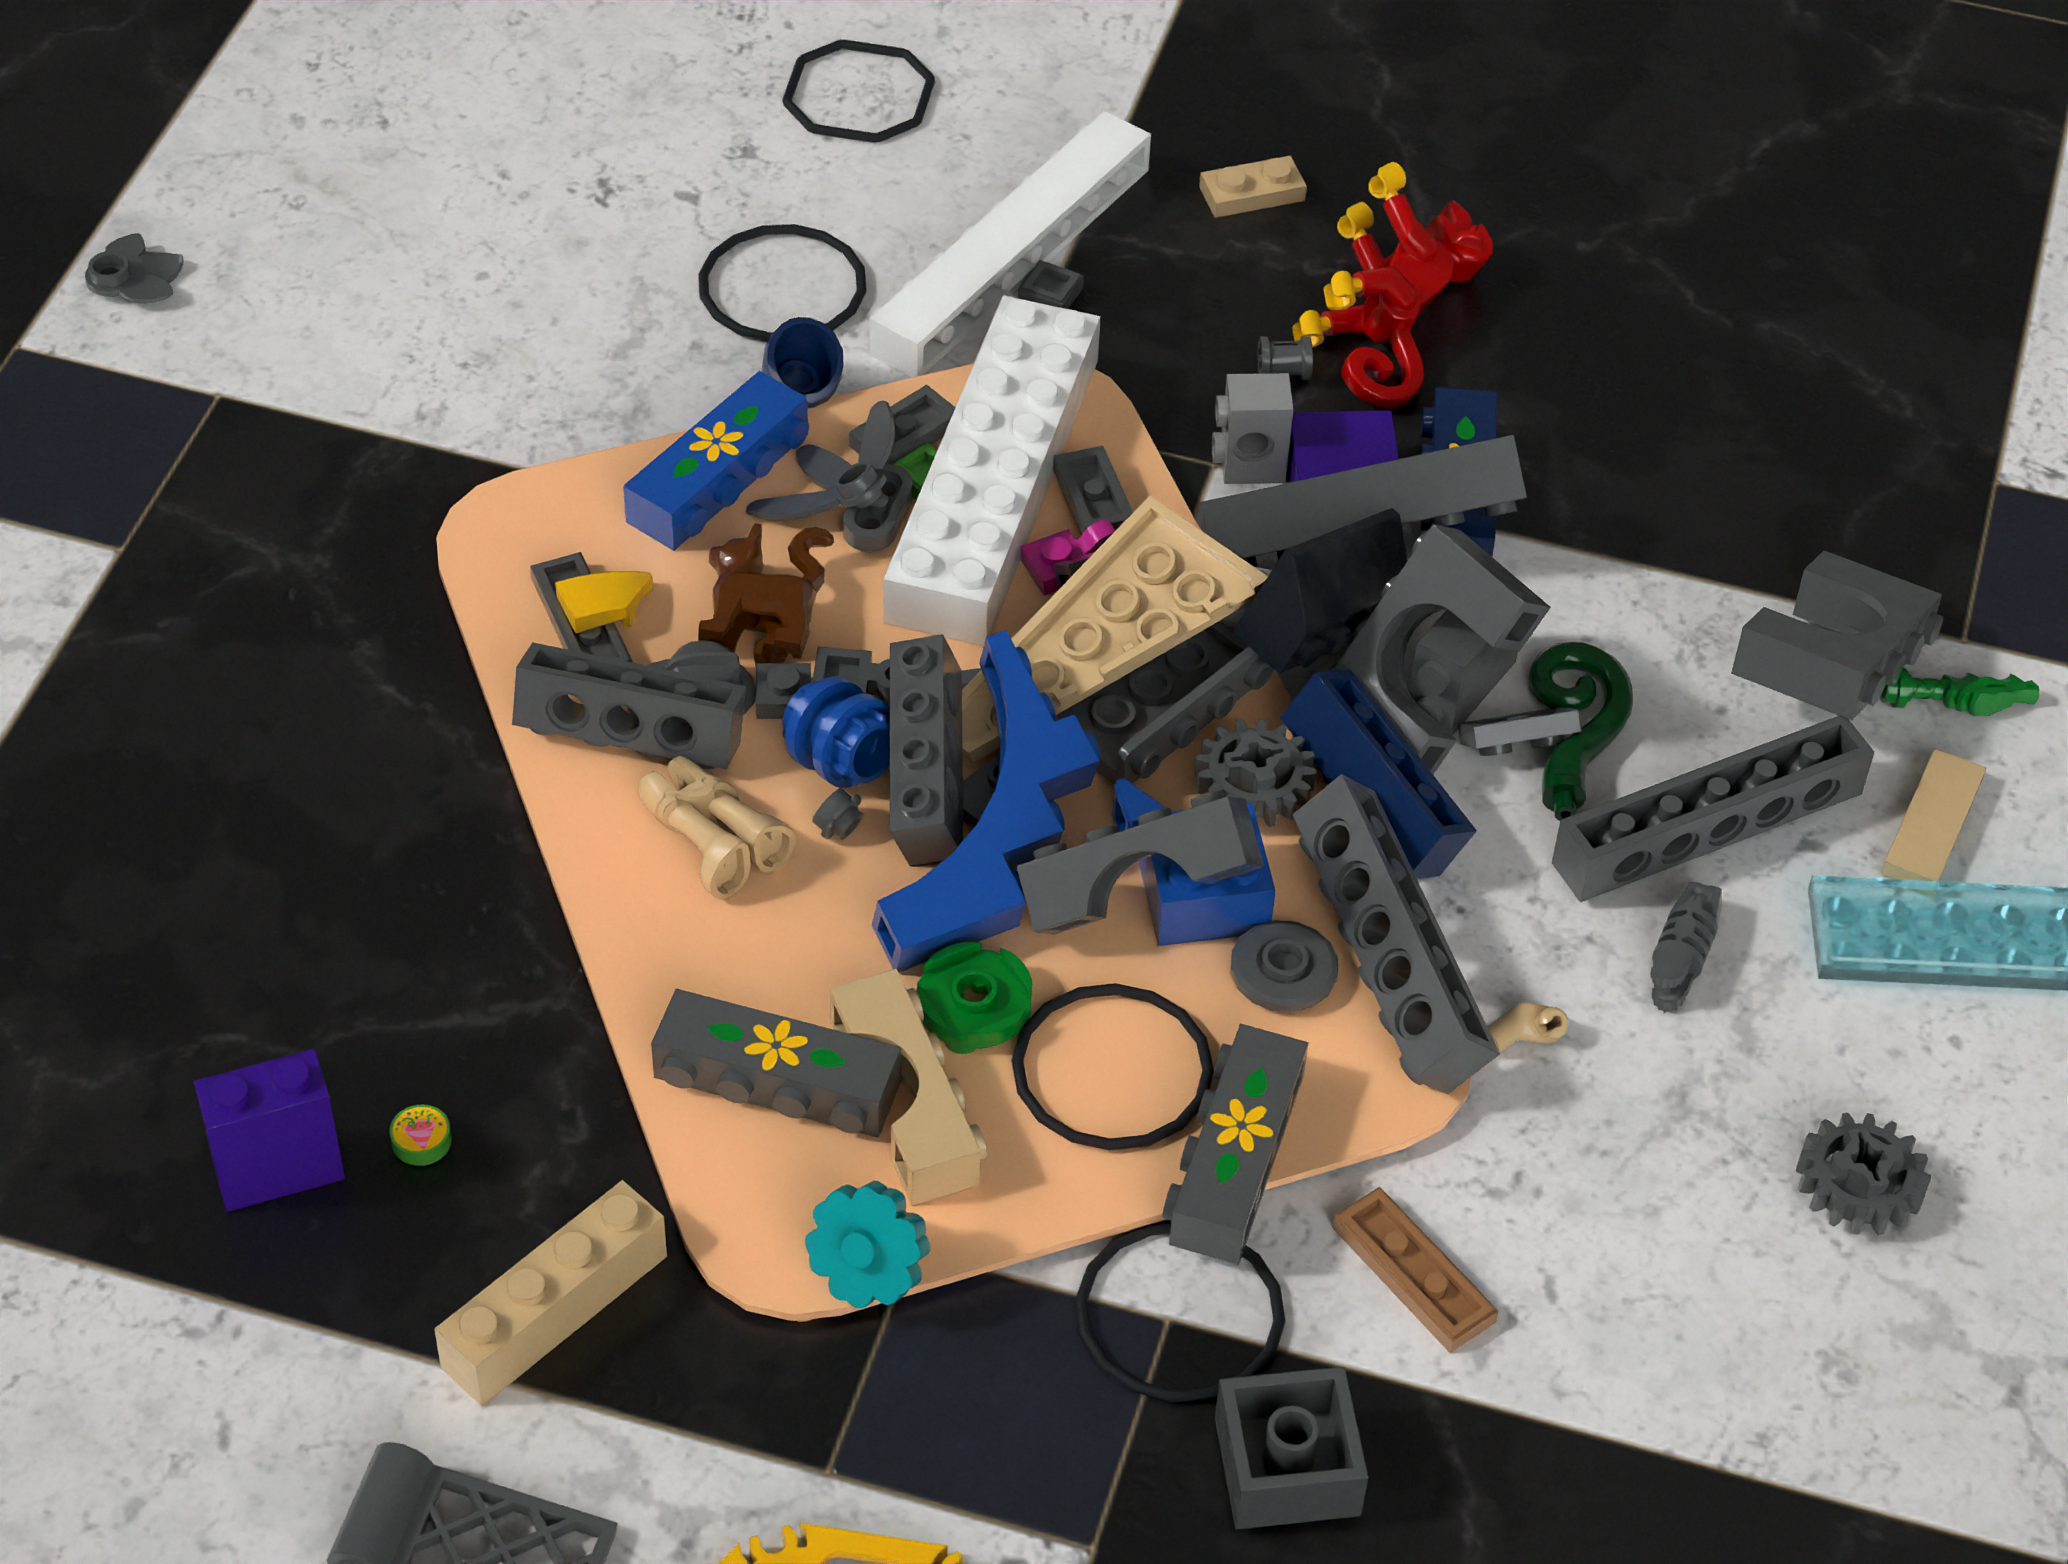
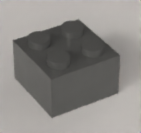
[1215,1367,1368,1529]

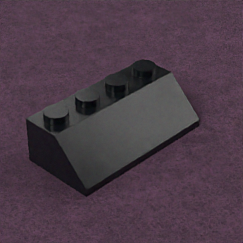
[1232,508,1407,674]

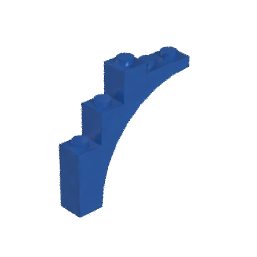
[872,630,1100,972]

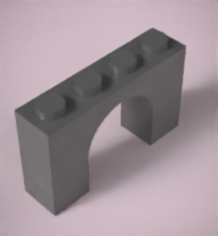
[1328,524,1551,775]
[1731,551,1943,720]

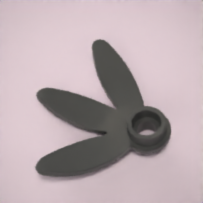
[746,400,895,520]

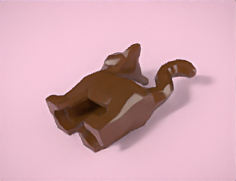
[698,523,834,665]

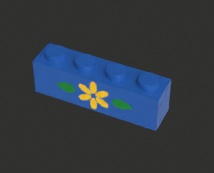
[623,371,809,551]

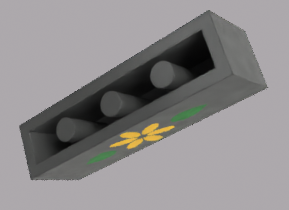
[651,988,901,1138]
[1162,1023,1309,1265]

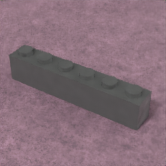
[1200,435,1527,567]

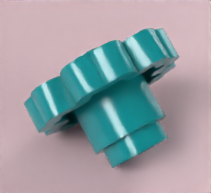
[805,1181,930,1309]

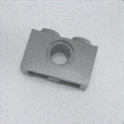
[1212,373,1293,484]

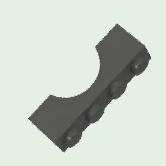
[1016,791,1264,935]

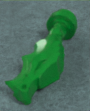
[1880,668,2039,716]

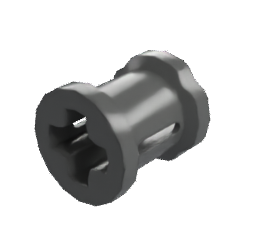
[1257,336,1313,380]

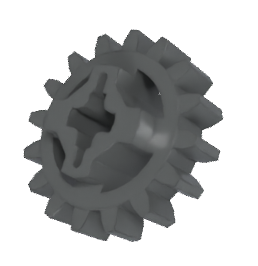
[1195,719,1317,827]
[1796,1113,1931,1235]

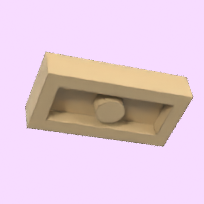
[1199,156,1307,218]

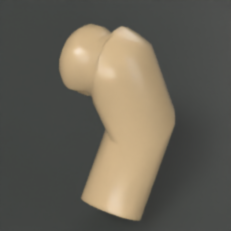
[1487,1003,1569,1053]

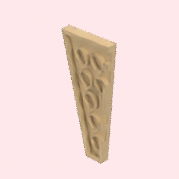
[962,495,1268,763]

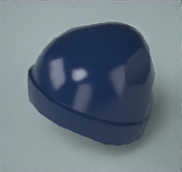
[762,317,844,408]

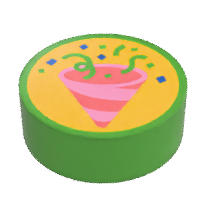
[390,1105,452,1166]

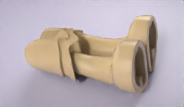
[638,755,796,900]

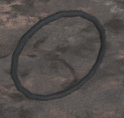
[698,224,867,342]
[1011,983,1214,1151]
[1075,1222,1286,1403]

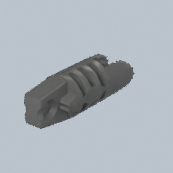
[1650,882,1722,1013]

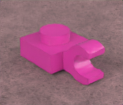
[1021,520,1116,596]

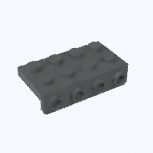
[1056,621,1274,784]

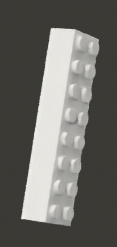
[883,295,1101,646]

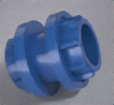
[782,676,890,788]

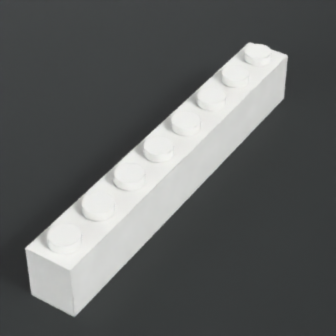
[868,111,1151,378]

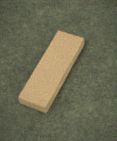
[1881,748,1987,894]

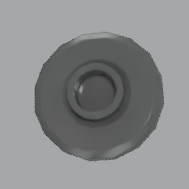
[1231,920,1338,1012]

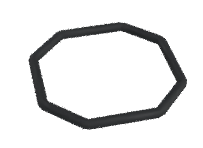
[782,39,935,143]

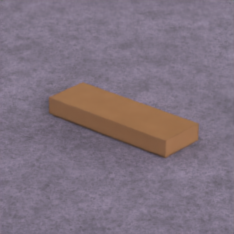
[1332,1187,1499,1353]

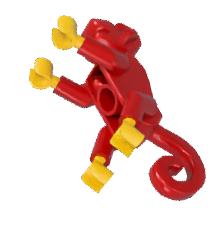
[1292,162,1493,409]

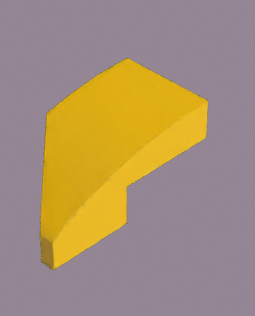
[555,571,653,634]

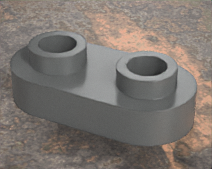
[843,463,912,552]

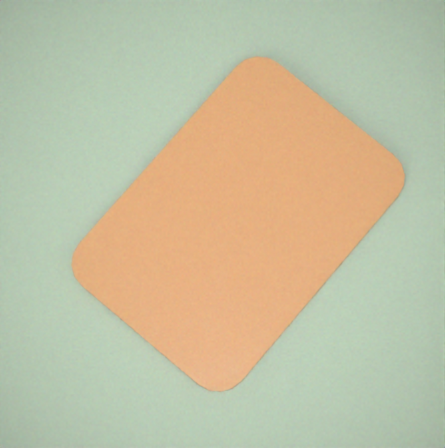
[436,363,1471,1322]

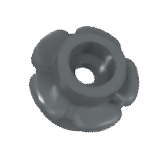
[812,788,864,840]

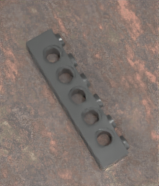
[1551,716,1875,903]
[1292,774,1500,1095]

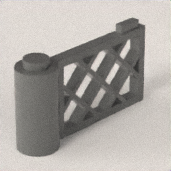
[326,1442,618,1564]

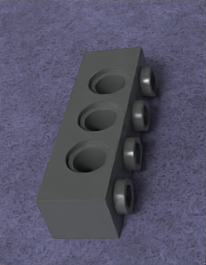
[890,634,964,866]
[512,642,747,769]

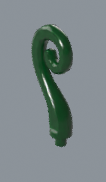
[1529,642,1633,821]

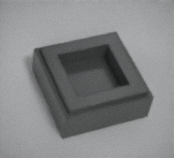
[1018,260,1084,309]

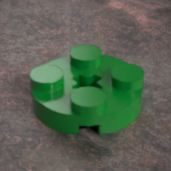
[916,941,1033,1054]

